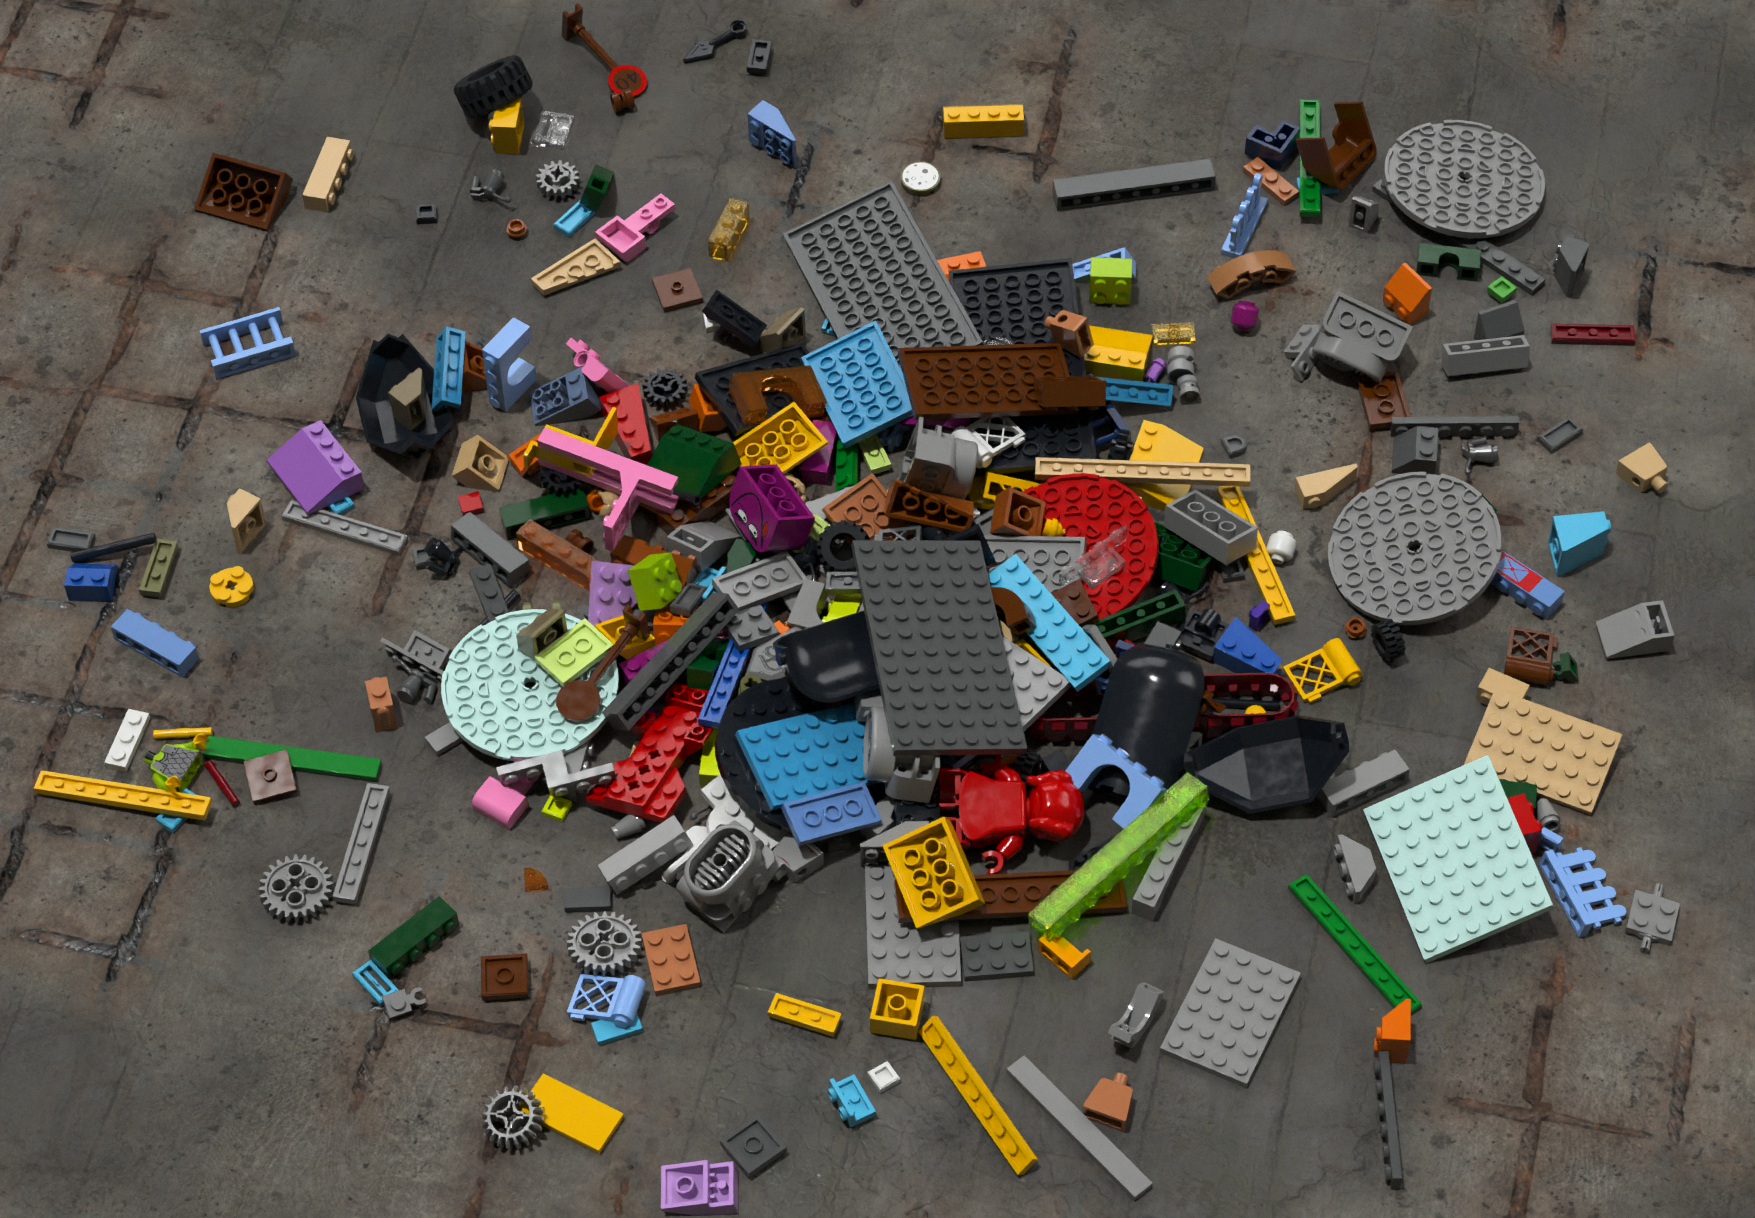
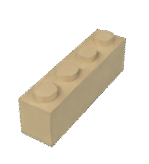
[302,137,354,212]

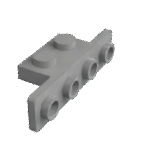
[1284,324,1320,381]
[380,630,452,680]

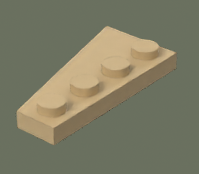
[531,238,621,295]

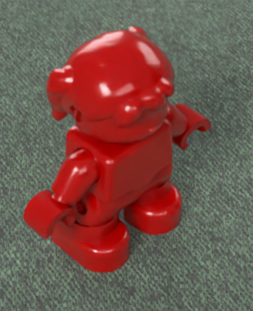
[939,754,1084,874]

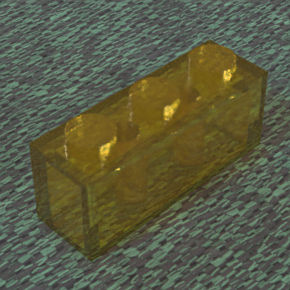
[708,197,750,262]

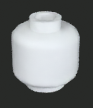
[1266,531,1297,564]

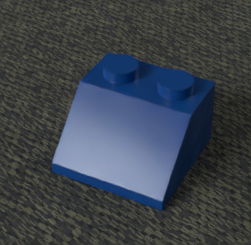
[64,563,118,602]

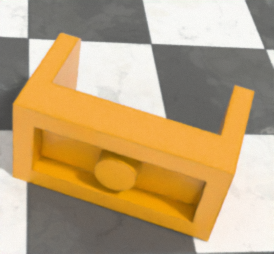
[1038,923,1091,980]

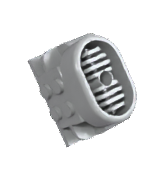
[1312,291,1413,383]
[898,417,978,500]
[863,706,940,803]
[676,820,784,933]

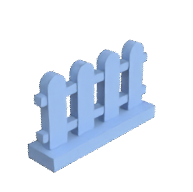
[1221,173,1268,259]
[1538,847,1626,938]

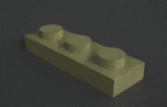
[139,538,179,598]

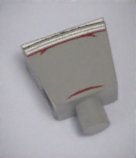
[772,831,824,882]

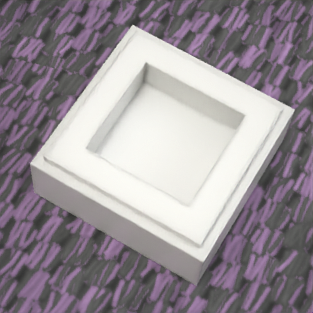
[868,1061,900,1094]

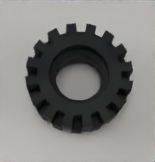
[1371,619,1406,662]
[1012,750,1042,792]

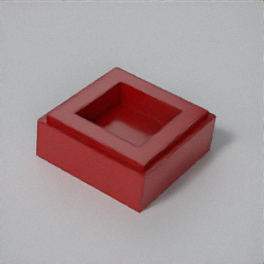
[458,491,484,516]

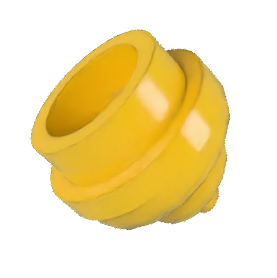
[1042,518,1066,537]

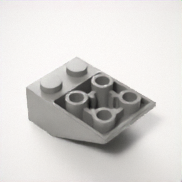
[667,521,742,572]
[1595,600,1674,659]
[860,821,929,866]

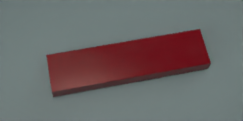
[1550,323,1636,346]

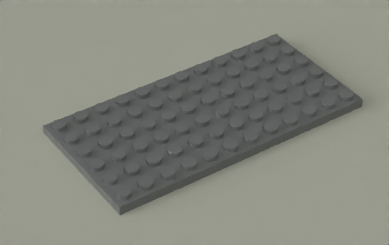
[783,180,984,373]
[851,540,1027,756]

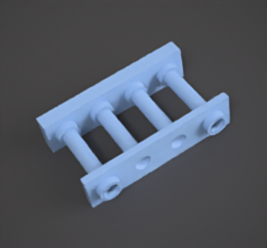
[200,307,296,379]

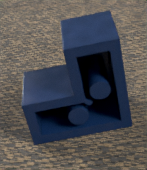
[1245,120,1301,169]

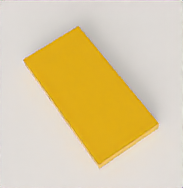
[520,1073,624,1154]

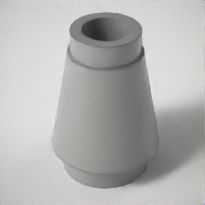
[1536,798,1561,832]
[611,814,646,839]

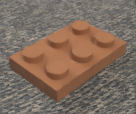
[641,924,701,996]

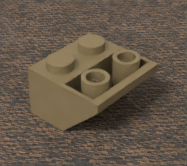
[388,368,427,431]

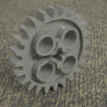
[259,854,334,923]
[567,911,642,977]

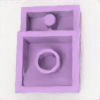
[661,1160,738,1215]

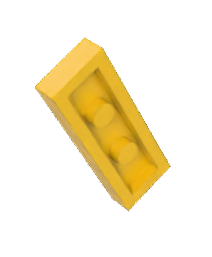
[768,993,842,1037]

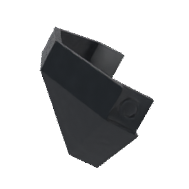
[356,334,454,460]
[1184,715,1349,814]

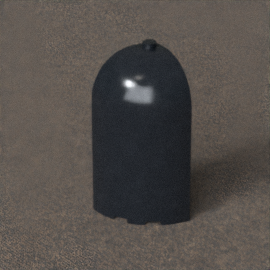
[773,611,880,703]
[1087,644,1204,810]

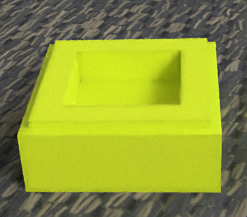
[541,795,572,823]

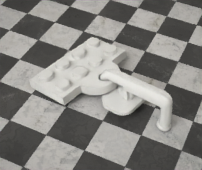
[662,774,788,883]

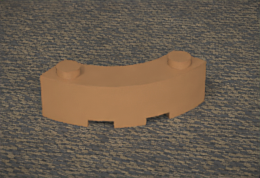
[1207,250,1296,300]

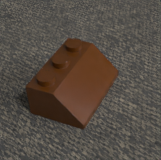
[1032,376,1106,411]

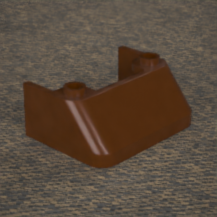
[1296,101,1377,190]

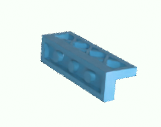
[432,326,466,411]
[1097,377,1173,406]

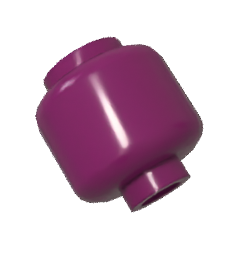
[1230,301,1259,332]

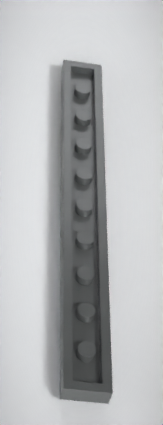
[1372,177,1545,295]

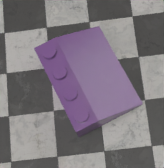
[267,420,364,515]

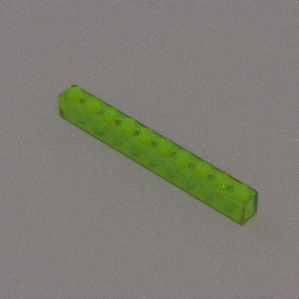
[1028,772,1209,942]

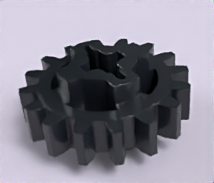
[642,367,688,409]
[1107,428,1134,460]
[539,467,585,497]

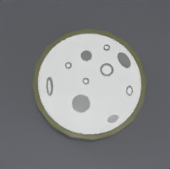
[901,161,940,196]

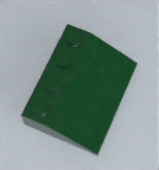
[647,424,742,498]
[1152,522,1216,592]

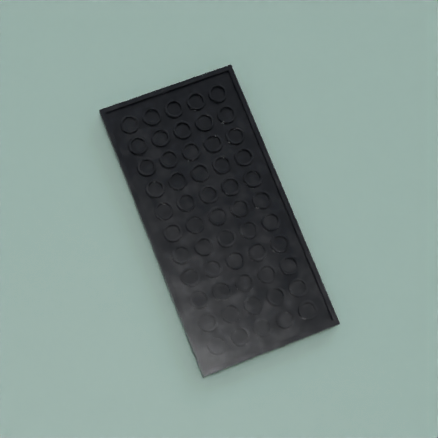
[949,258,1097,477]

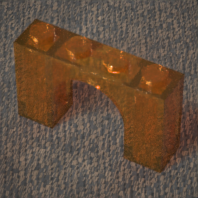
[729,365,827,425]

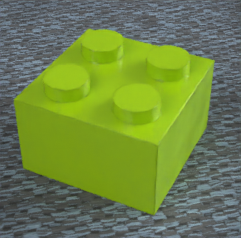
[1089,257,1132,304]
[628,552,682,611]

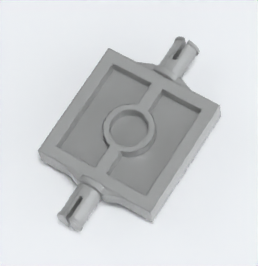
[1624,883,1680,953]

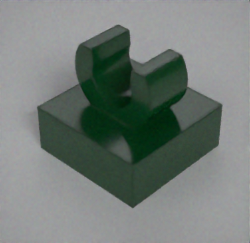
[1553,652,1579,683]

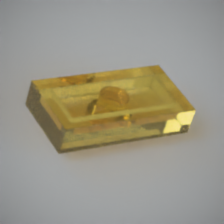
[1152,322,1195,345]

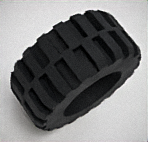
[454,55,533,118]

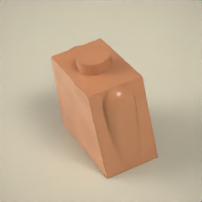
[365,676,398,733]

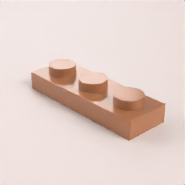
[1243,157,1299,206]

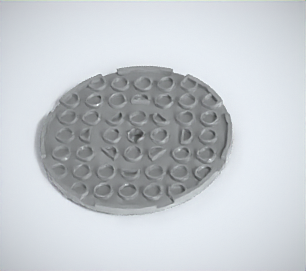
[1383,120,1545,239]
[1328,472,1502,625]

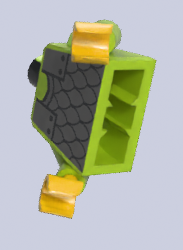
[144,733,210,794]

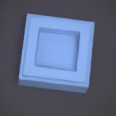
[1538,827,1563,854]

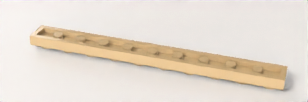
[1035,457,1250,487]

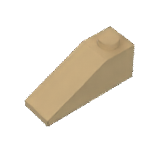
[1294,464,1358,510]

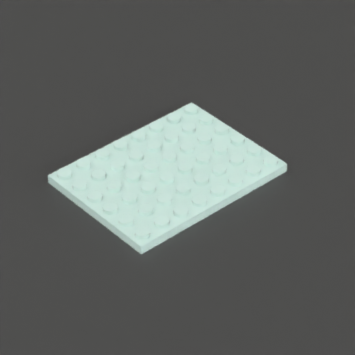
[1363,755,1555,964]

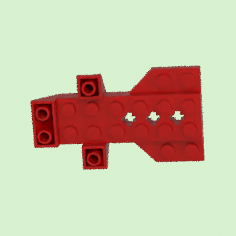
[585,683,714,823]

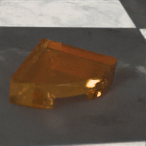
[524,868,548,891]

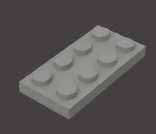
[712,551,807,611]

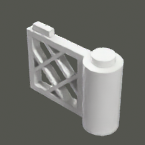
[951,416,1026,468]

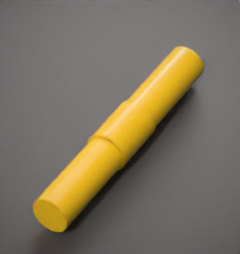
[153,727,213,739]

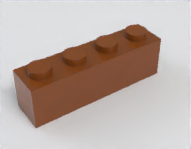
[885,479,974,532]
[610,535,698,589]

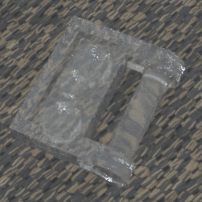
[529,111,575,150]

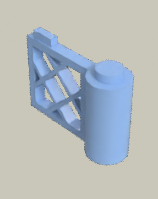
[567,974,646,1028]

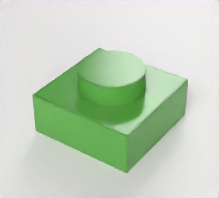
[1487,276,1517,303]

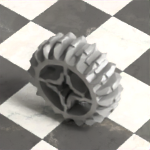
[481,1085,545,1150]

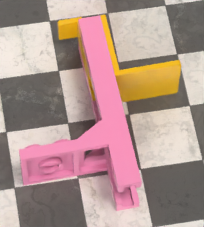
[523,407,678,552]

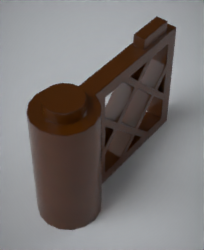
[1504,626,1558,685]

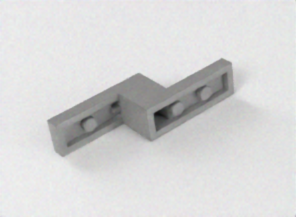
[496,750,616,796]

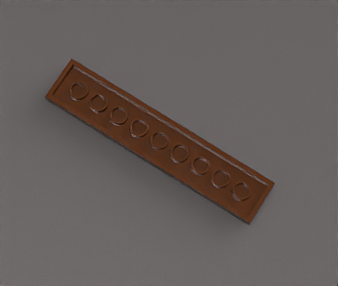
[894,868,1127,923]

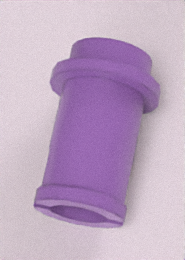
[1143,358,1167,383]

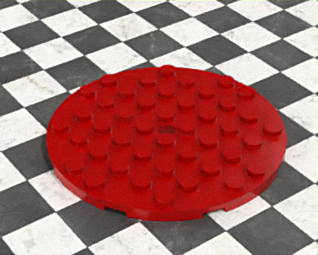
[991,473,1159,624]

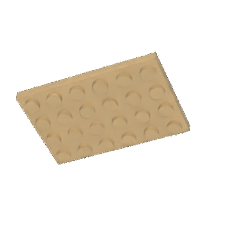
[1464,689,1622,815]

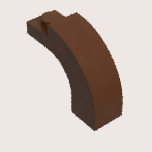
[991,587,1036,635]

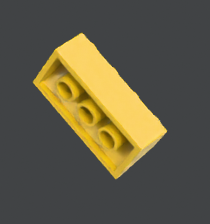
[942,104,1024,139]

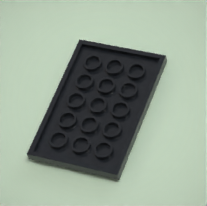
[694,343,826,437]

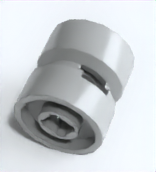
[1168,346,1194,385]

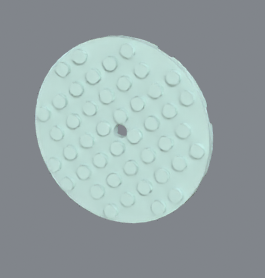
[441,609,619,762]

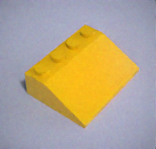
[1084,325,1153,381]
[733,402,829,474]
[1121,420,1204,511]
[882,817,985,929]

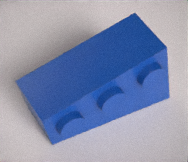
[1213,617,1283,676]

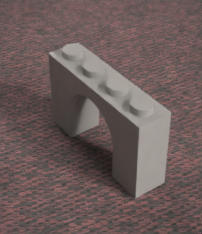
[787,579,864,631]

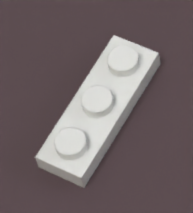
[104,709,150,772]

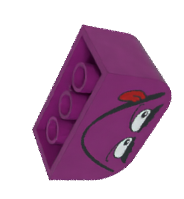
[729,464,815,552]

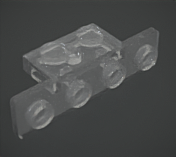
[1059,526,1128,589]

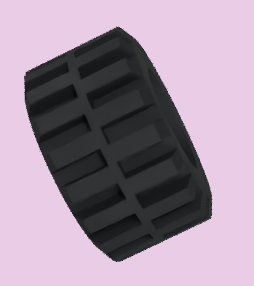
[817,520,870,572]

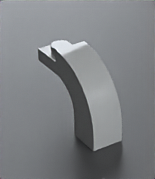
[1108,982,1165,1049]

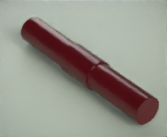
[204,761,240,807]

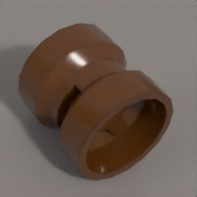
[610,89,635,113]
[564,529,594,558]

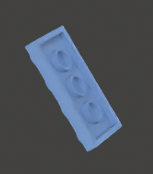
[781,782,882,846]

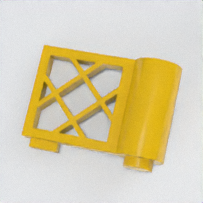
[1283,638,1363,704]

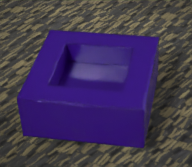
[1248,601,1270,631]

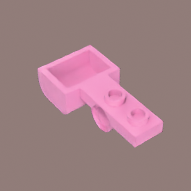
[595,194,675,262]
[566,338,629,393]
[472,761,542,830]

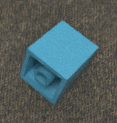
[1548,511,1611,576]

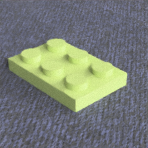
[534,618,614,686]

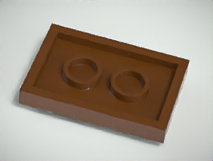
[1356,371,1411,430]
[1051,579,1099,627]

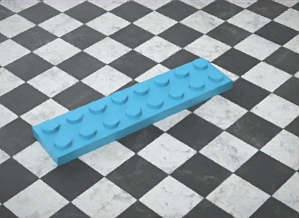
[988,554,1112,692]

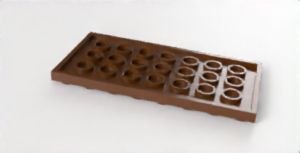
[898,343,1079,420]

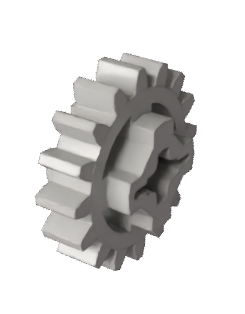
[536,160,580,199]

